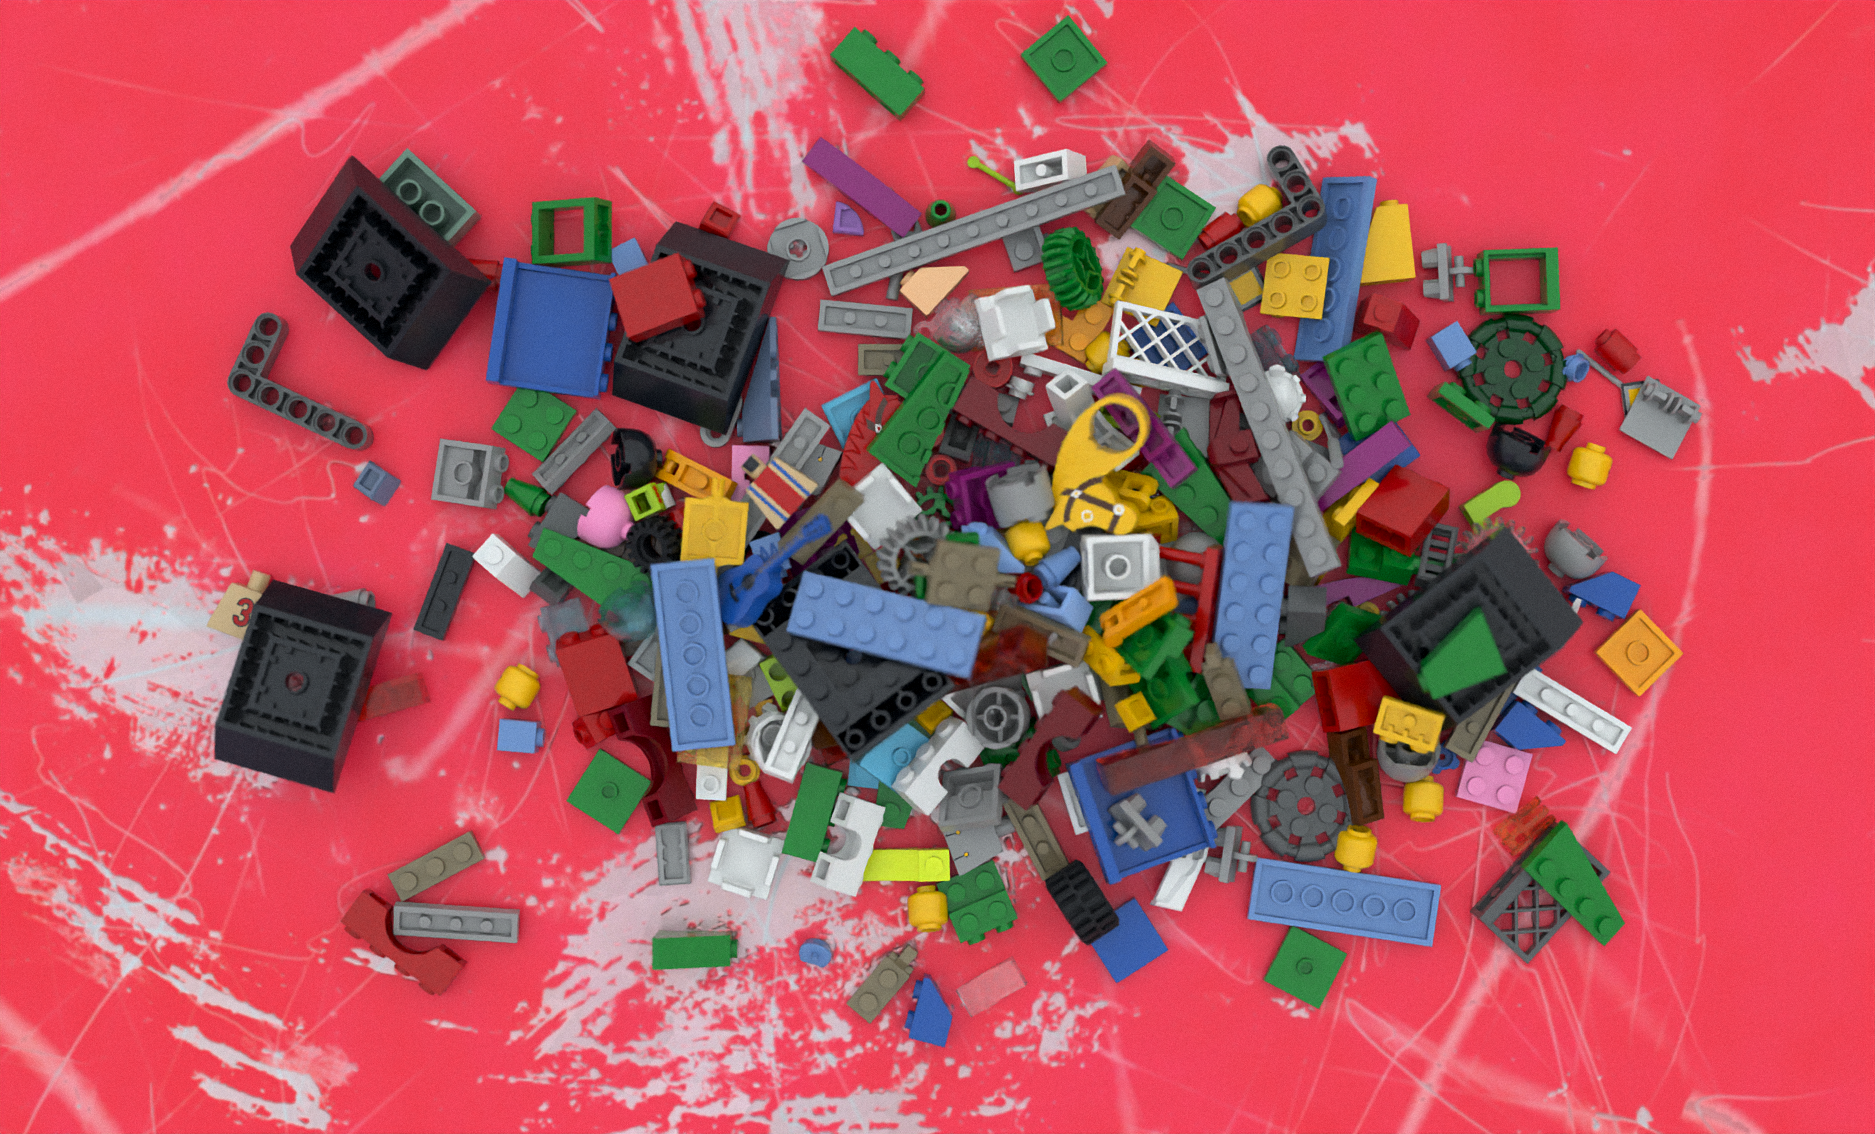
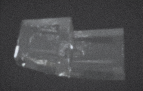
[956,956,1028,1017]

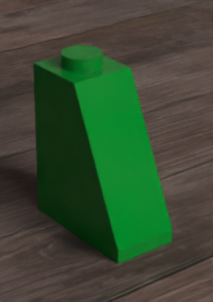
[1417,607,1506,700]
[652,931,738,970]

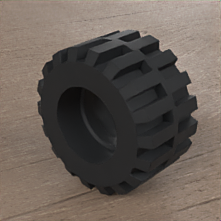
[1045,859,1119,946]

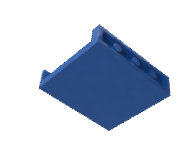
[486,257,618,400]
[1065,727,1218,885]

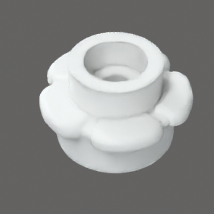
[1005,375,1035,400]

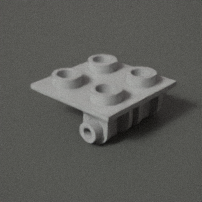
[1619,376,1702,460]
[1158,389,1211,458]

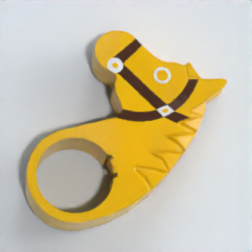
[1045,393,1151,535]

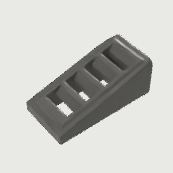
[1414,523,1459,587]

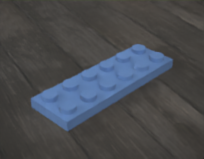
[1294,176,1377,363]
[1211,501,1294,689]
[650,557,736,751]
[786,571,987,679]
[1247,857,1441,947]

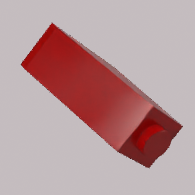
[1353,293,1420,350]

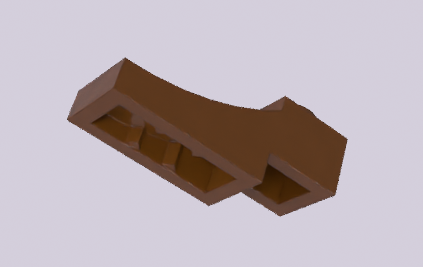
[1094,140,1176,240]
[1327,726,1385,826]

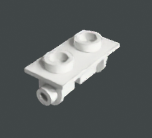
[696,746,729,801]

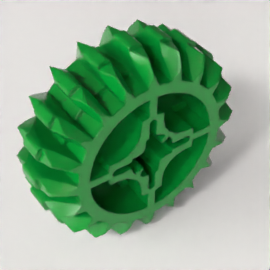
[1041,227,1104,311]

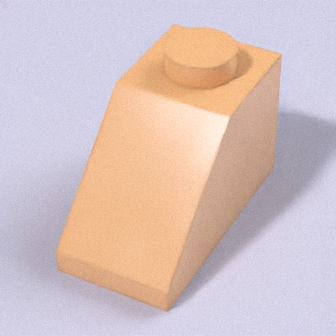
[899,266,969,319]

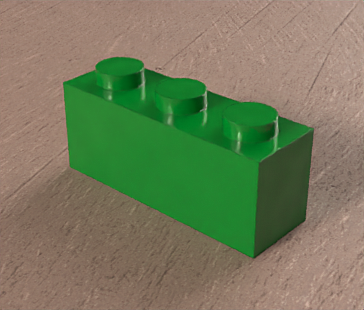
[830,27,925,121]
[781,761,847,862]

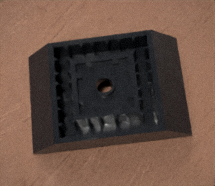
[290,155,492,370]
[612,221,790,435]
[1353,524,1584,732]
[752,540,955,764]
[214,579,392,794]

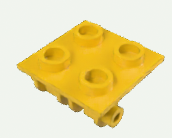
[1101,247,1183,327]
[1260,253,1330,320]

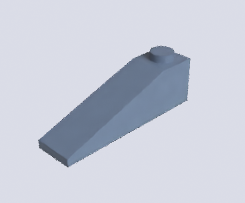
[737,317,782,444]

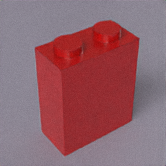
[609,253,706,343]
[1356,464,1450,557]
[555,622,638,717]
[1311,658,1400,733]

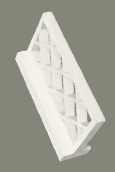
[1102,300,1230,399]

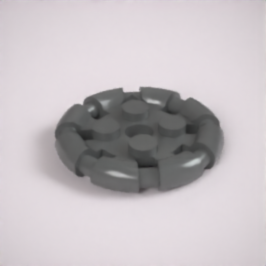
[1250,750,1356,862]

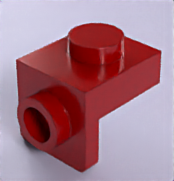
[572,707,616,749]

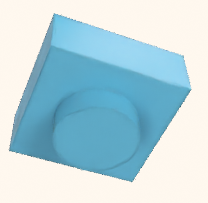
[847,760,879,789]

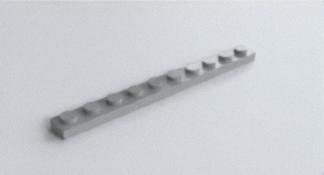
[822,164,1126,297]
[1196,277,1342,578]
[628,408,831,682]

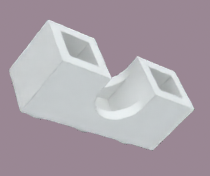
[891,716,985,816]
[810,792,885,897]

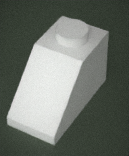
[1014,149,1087,192]
[472,533,541,598]

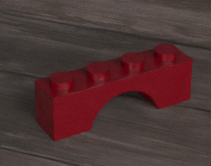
[952,376,1068,475]
[997,686,1105,811]
[607,694,698,827]

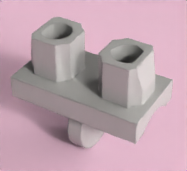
[1421,243,1473,302]
[1107,793,1167,852]
[1204,825,1258,883]

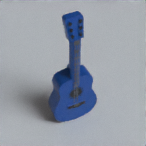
[717,514,833,628]

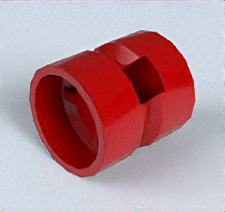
[972,349,1013,391]

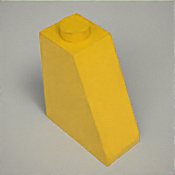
[1360,200,1416,287]

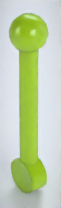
[967,156,1023,195]

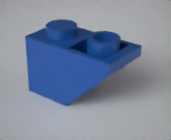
[1562,572,1641,622]
[1491,700,1566,750]
[904,973,953,1047]

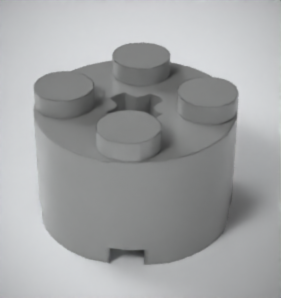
[985,463,1056,527]

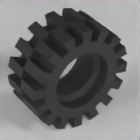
[626,515,683,576]

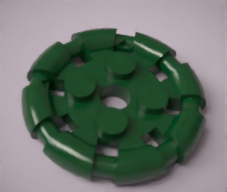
[1457,314,1568,425]

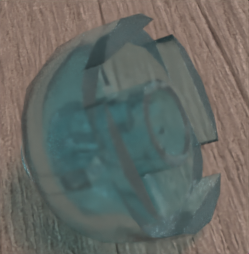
[597,580,657,642]

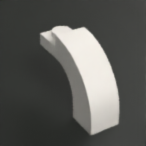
[1045,368,1140,472]

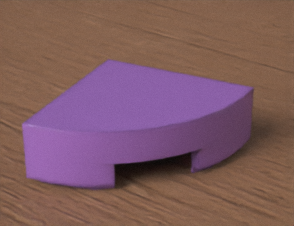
[833,201,864,237]

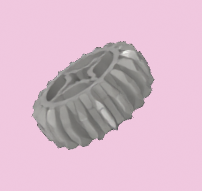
[876,513,954,598]

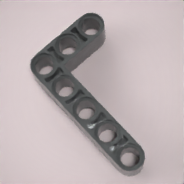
[1187,145,1327,290]
[227,312,374,451]

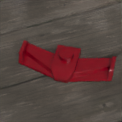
[1207,389,1270,503]

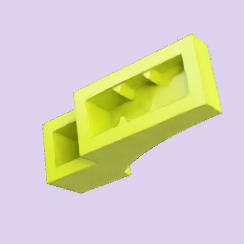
[863,847,950,882]

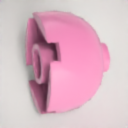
[577,485,636,549]

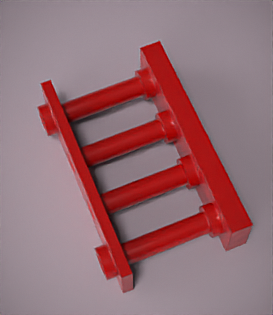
[1152,533,1224,673]

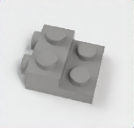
[1252,430,1342,502]
[431,438,509,509]
[938,763,1008,833]

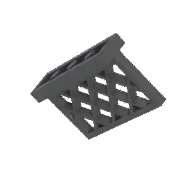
[1470,820,1610,964]

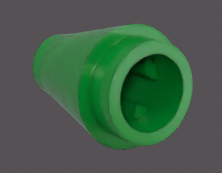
[925,199,956,228]
[504,478,552,517]

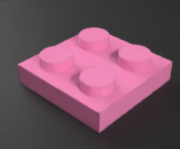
[1454,741,1533,814]

